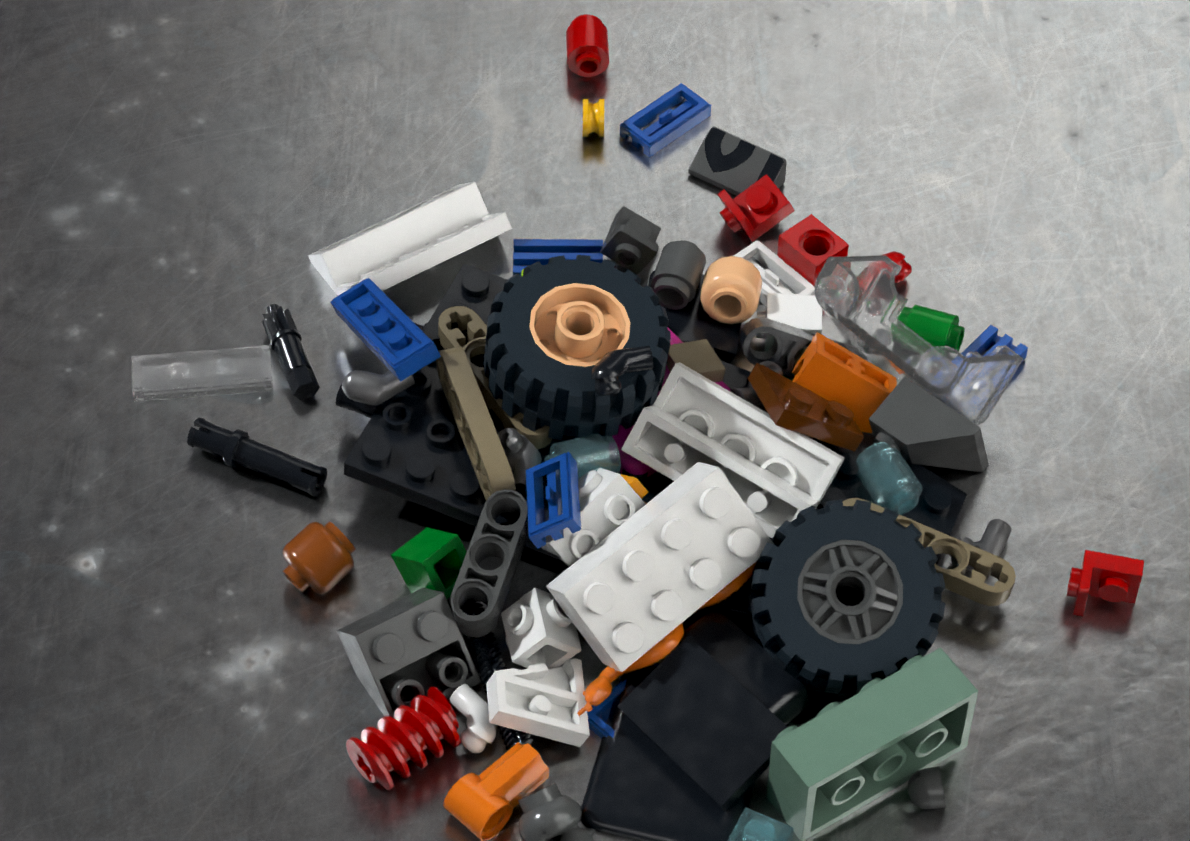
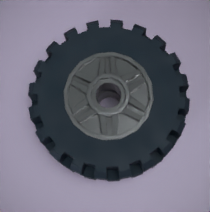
[748,499,946,699]

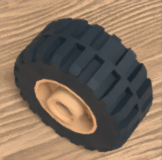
[484,255,671,442]

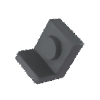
[600,206,661,275]

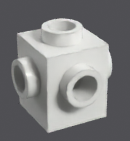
[501,587,582,669]

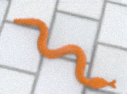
[577,561,757,716]

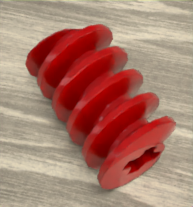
[346,686,461,791]

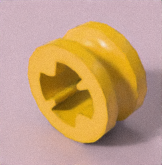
[583,99,605,137]

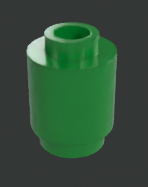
[893,305,965,360]

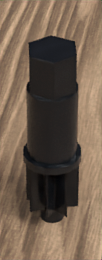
[262,304,320,400]

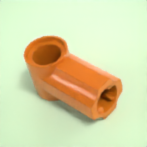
[443,742,549,841]

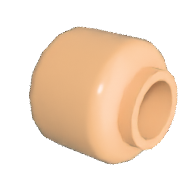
[700,256,762,325]

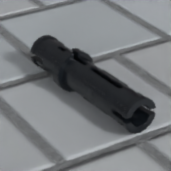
[187,417,327,497]

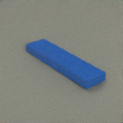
[330,278,441,382]

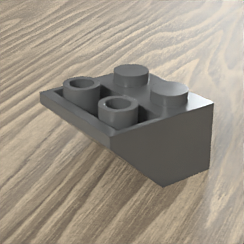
[337,587,481,718]

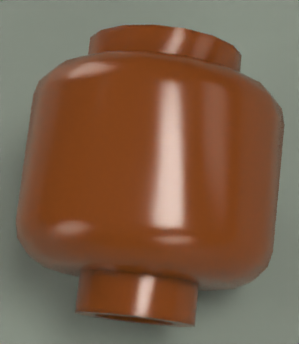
[282,521,356,594]

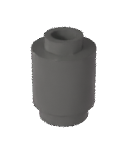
[651,240,706,310]

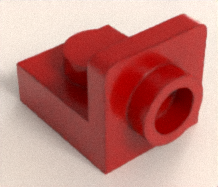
[717,174,795,242]
[1067,550,1144,617]

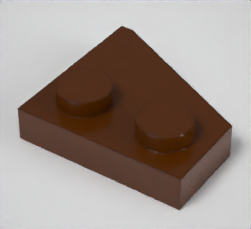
[748,363,864,452]

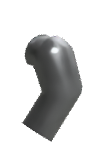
[950,519,1011,571]

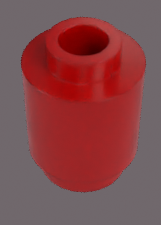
[566,14,609,77]

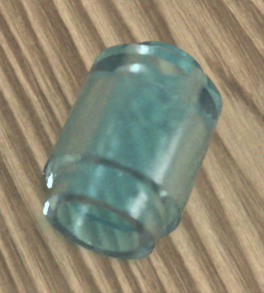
[545,433,621,481]
[856,442,923,515]

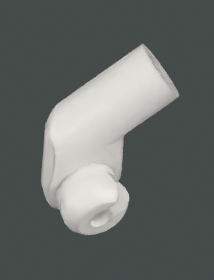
[450,684,497,754]

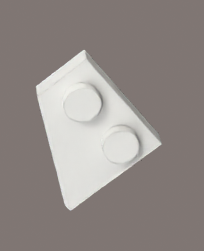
[486,658,590,747]

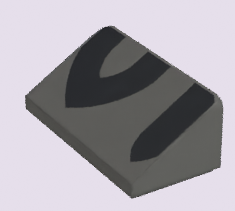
[688,126,787,196]

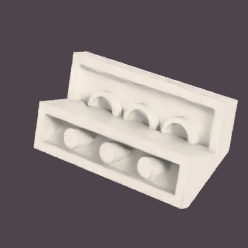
[308,182,512,296]
[621,362,845,538]

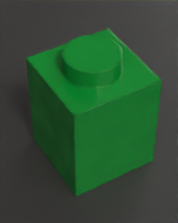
[391,527,467,600]

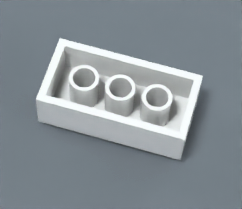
[546,462,774,672]

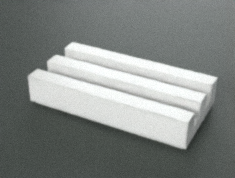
[734,240,819,306]

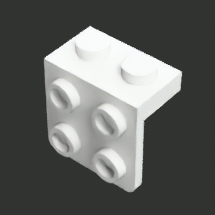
[541,468,646,567]

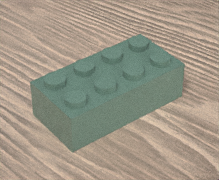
[766,647,978,841]

